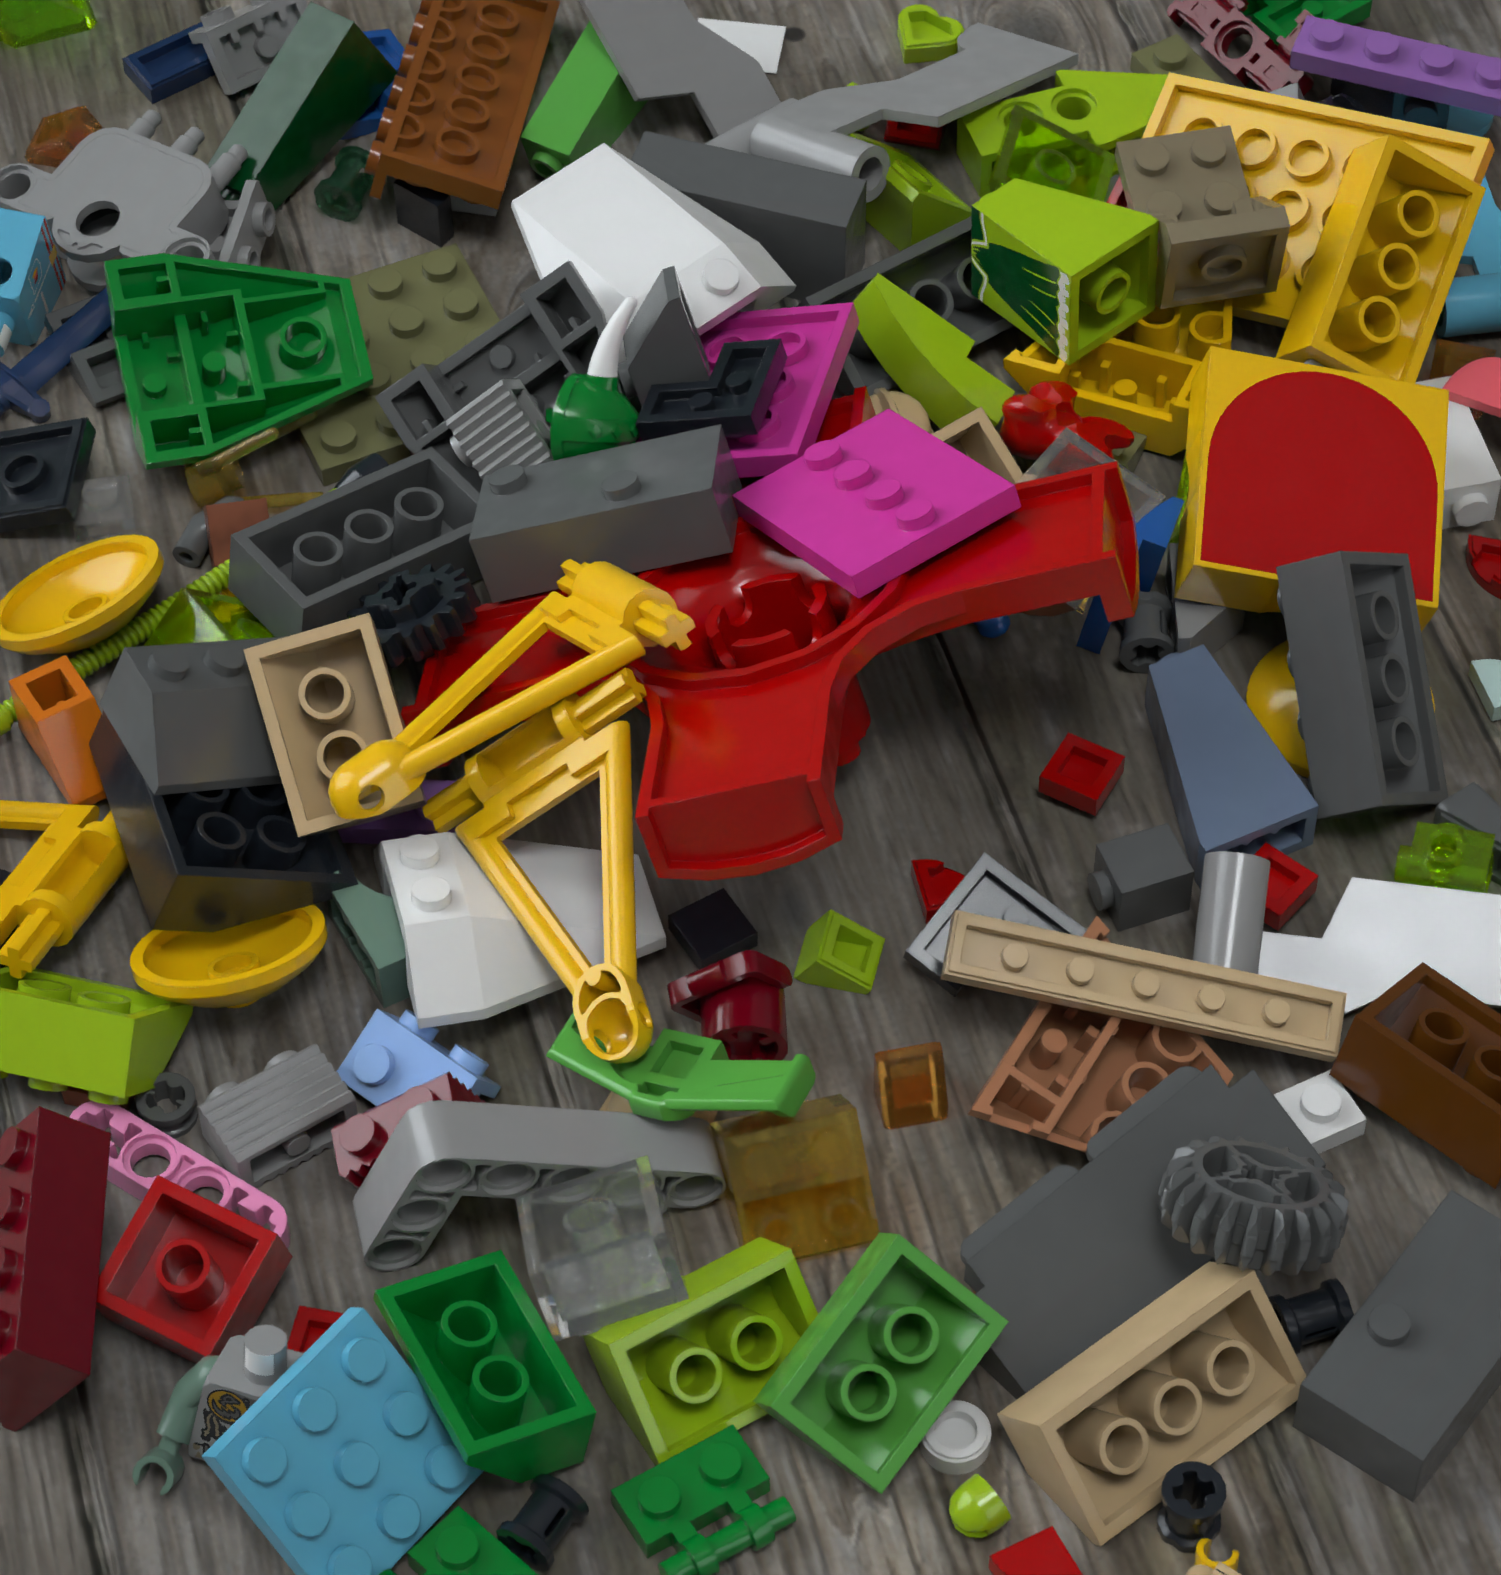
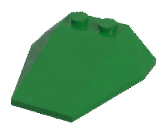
[104,253,374,470]

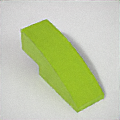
[853,273,1015,429]

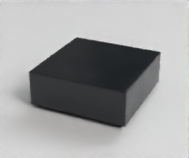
[393,179,454,248]
[668,888,758,969]

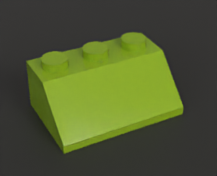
[0,966,193,1105]
[580,1237,818,1466]

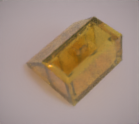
[710,1094,880,1260]

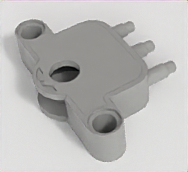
[0,109,248,292]

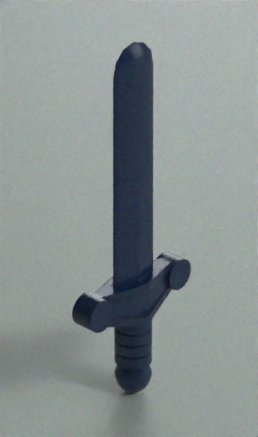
[0,287,112,423]

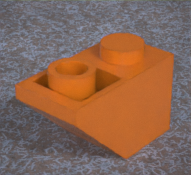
[8,655,107,805]

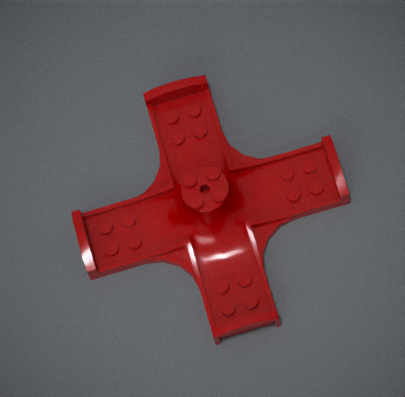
[401,386,1140,881]

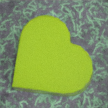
[898,4,964,64]

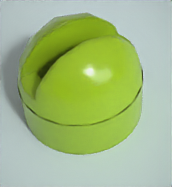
[949,1473,1011,1538]

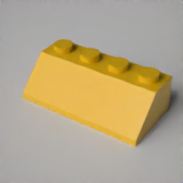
[1275,133,1486,384]

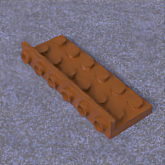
[364,0,560,210]

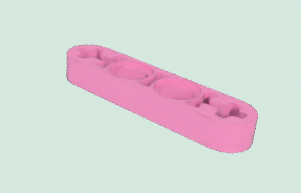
[70,1101,290,1249]

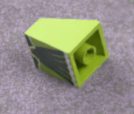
[971,178,1159,365]

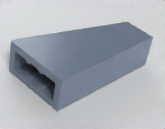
[1144,644,1319,889]

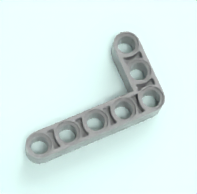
[353,1100,726,1272]

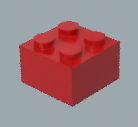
[96,1175,293,1364]

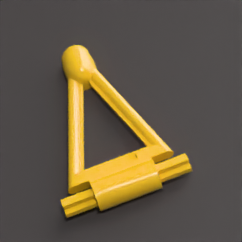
[328,559,696,819]
[422,667,654,1064]
[0,800,129,979]

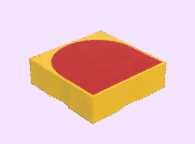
[1174,346,1449,632]

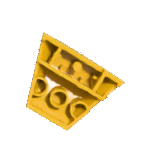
[1003,298,1233,456]

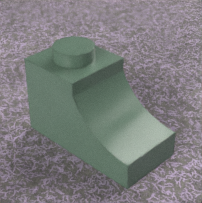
[327,871,410,1008]

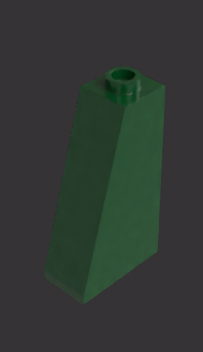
[208,1,398,211]

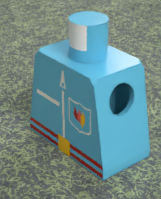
[0,208,66,357]

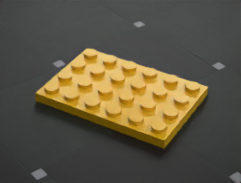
[1142,72,1495,328]

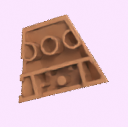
[968,915,1234,1153]

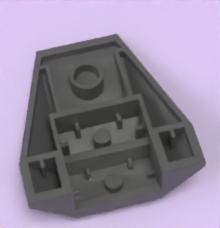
[375,260,626,493]

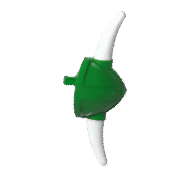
[545,296,640,461]

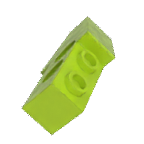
[956,70,1168,197]

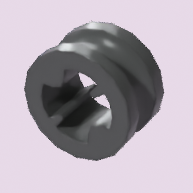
[135,1072,199,1139]

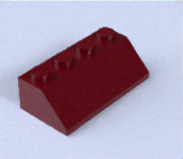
[0,1106,111,1432]

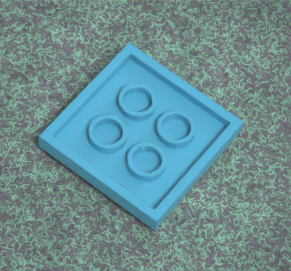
[202,1307,483,1575]

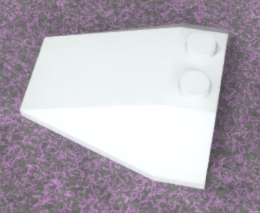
[511,143,796,400]
[373,832,666,1029]

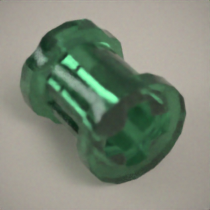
[314,146,374,222]

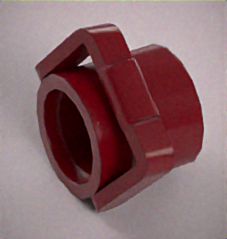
[667,950,793,1060]

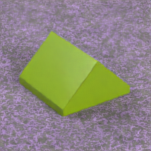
[848,132,971,251]

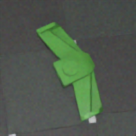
[546,1013,816,1121]

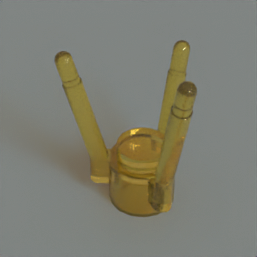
[184,411,324,509]

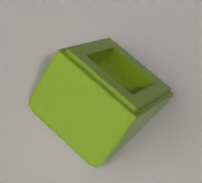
[794,909,885,995]

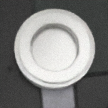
[920,1400,991,1475]

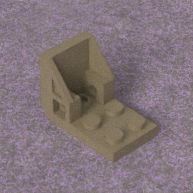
[1115,125,1290,309]

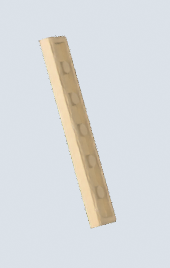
[941,910,1347,1062]

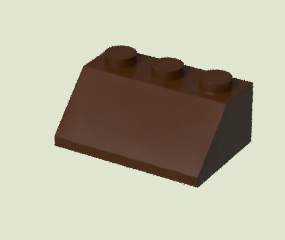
[1329,962,1501,1189]

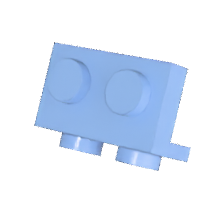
[337,1009,501,1106]

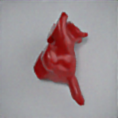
[999,381,1134,472]

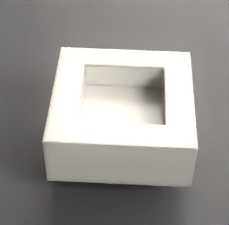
[1274,1070,1367,1154]

